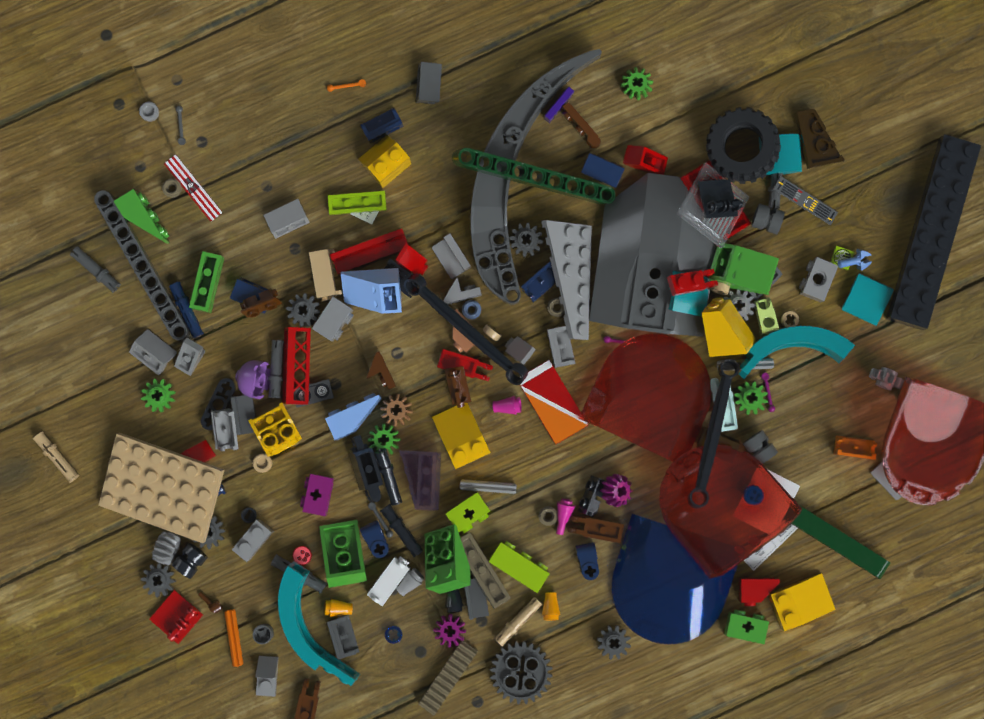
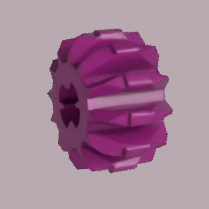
[600,474,633,507]
[433,614,466,647]

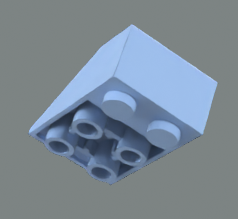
[341,268,402,314]
[325,393,382,440]

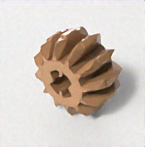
[380,394,413,427]

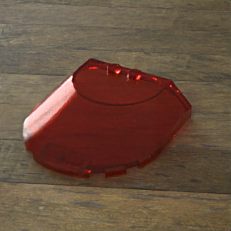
[578,334,711,467]
[882,377,984,506]
[659,445,802,579]

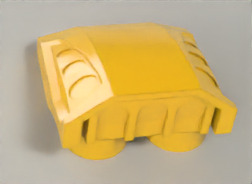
[248,403,302,457]

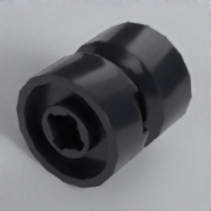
[172,542,208,579]

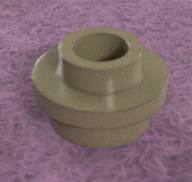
[162,179,182,198]
[547,298,565,317]
[539,506,558,526]

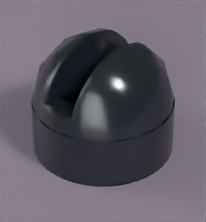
[241,507,257,523]

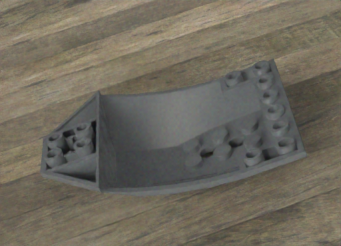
[589,173,717,336]

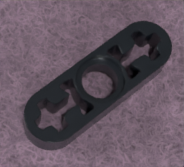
[201,378,236,430]

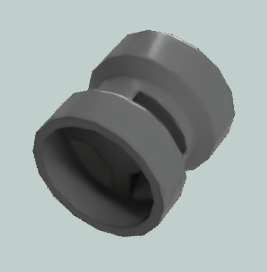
[253,623,274,644]

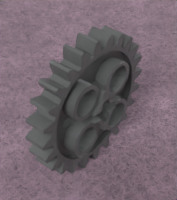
[490,641,553,704]

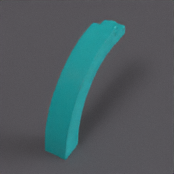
[739,326,855,379]

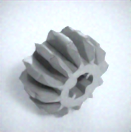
[152,531,181,565]

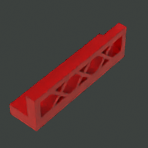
[330,228,408,275]
[282,327,311,405]

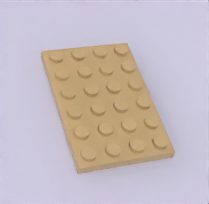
[98,433,224,543]

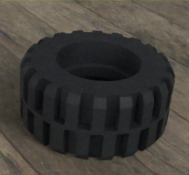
[706,107,781,184]

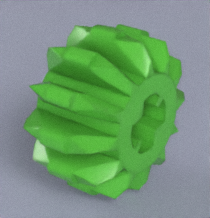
[621,67,653,100]
[368,423,401,454]

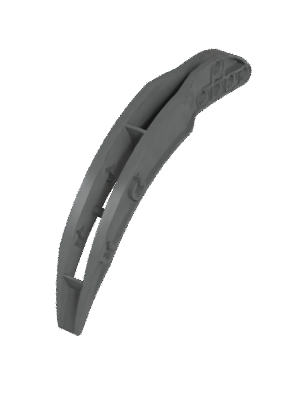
[471,49,602,305]

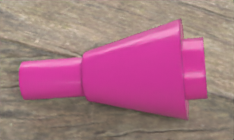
[556,498,576,535]

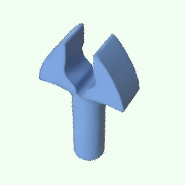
[837,249,872,271]

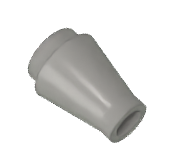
[396,568,424,596]

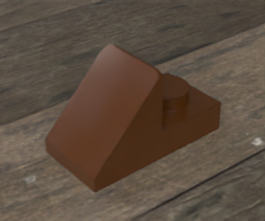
[367,352,397,390]

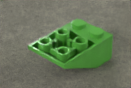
[114,189,170,244]
[708,242,779,295]
[425,524,470,594]

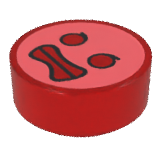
[292,546,312,565]

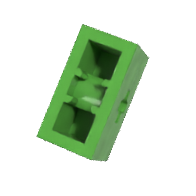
[724,609,769,644]

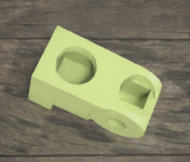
[754,298,779,337]

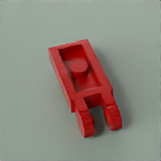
[667,269,718,296]
[437,349,493,382]

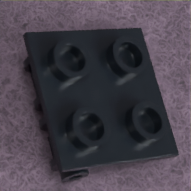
[697,179,743,219]

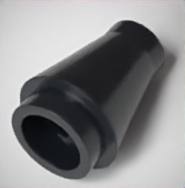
[445,589,464,613]

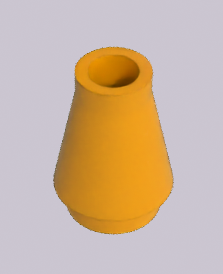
[542,592,561,621]
[324,598,353,618]

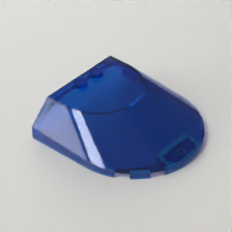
[611,514,743,644]

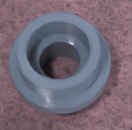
[462,300,481,319]

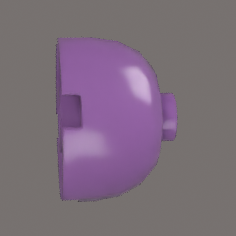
[235,360,270,400]

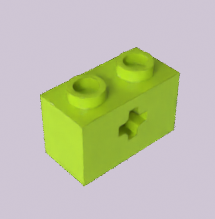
[446,492,490,533]

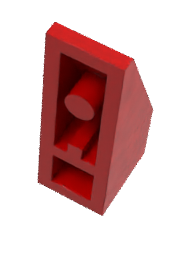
[396,244,429,276]

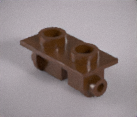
[240,288,282,318]
[445,366,472,408]

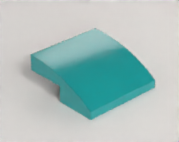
[759,134,802,175]
[668,270,708,316]
[842,273,894,326]

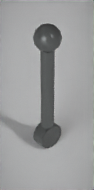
[175,106,186,145]
[368,502,393,538]

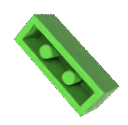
[189,251,224,313]

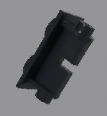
[578,475,607,517]

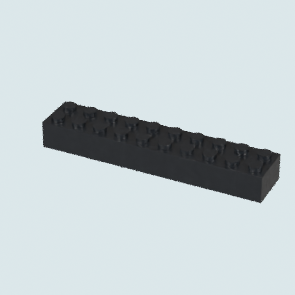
[886,134,981,330]

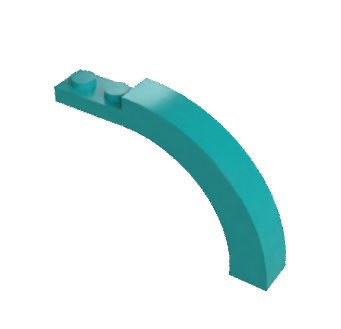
[278,561,360,686]

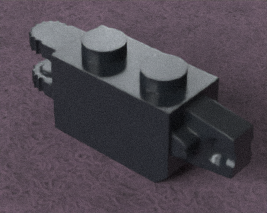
[348,435,383,502]

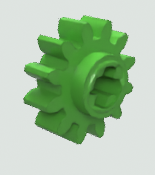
[141,379,176,412]
[734,381,768,415]

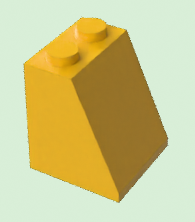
[358,135,411,188]
[702,298,756,357]

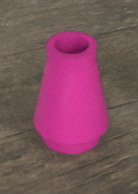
[493,396,522,415]

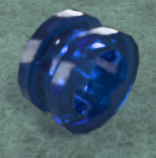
[385,626,403,644]

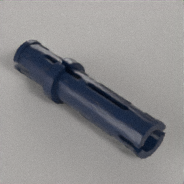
[169,282,204,338]

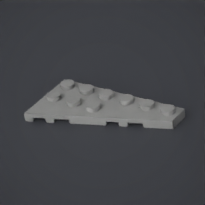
[542,220,592,340]

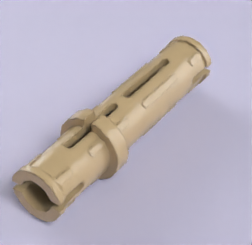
[33,431,80,483]
[494,597,543,647]

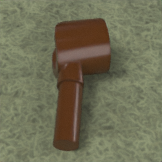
[198,592,223,613]

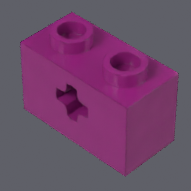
[300,474,335,516]

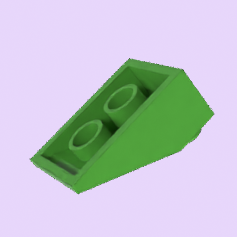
[319,520,367,588]

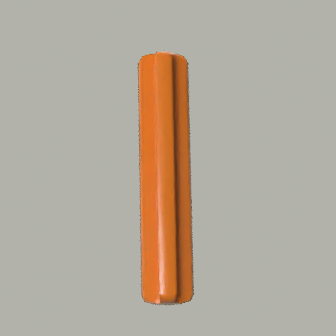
[225,609,243,667]

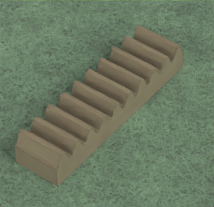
[461,533,511,609]
[418,640,478,715]

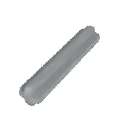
[717,358,774,371]
[460,479,517,494]

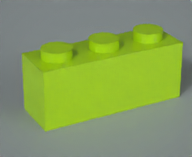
[488,541,550,593]

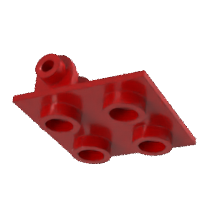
[149,590,203,644]

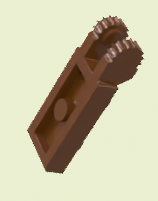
[562,102,601,149]
[568,516,624,543]
[295,678,321,719]

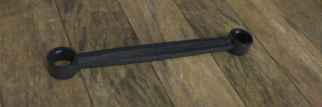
[404,273,528,385]
[687,359,739,509]

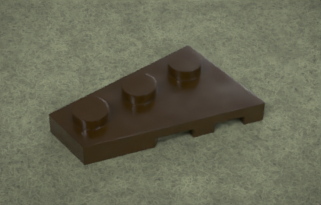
[795,109,845,169]

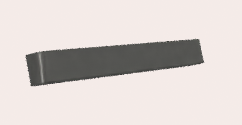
[94,190,190,341]

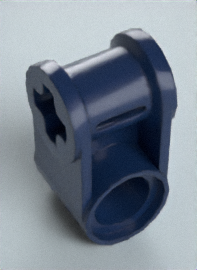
[360,520,389,558]
[576,542,599,580]

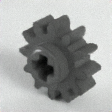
[509,223,543,258]
[286,293,321,328]
[193,516,226,549]
[141,563,177,598]
[597,625,631,660]

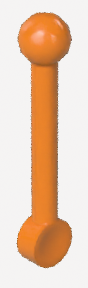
[327,79,366,92]

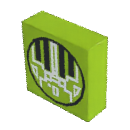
[830,246,854,270]

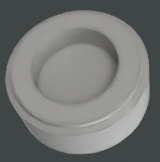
[139,102,159,122]

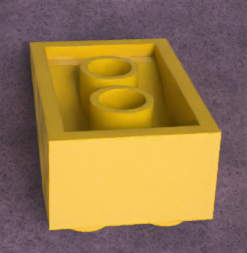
[432,403,490,469]
[768,573,836,631]

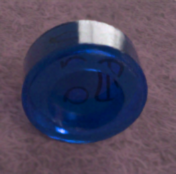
[744,485,764,506]

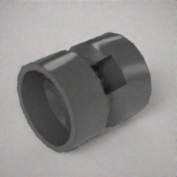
[751,203,785,235]
[742,430,778,466]

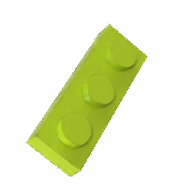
[328,191,387,215]

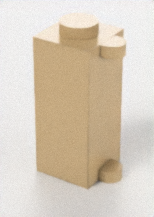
[309,249,342,302]

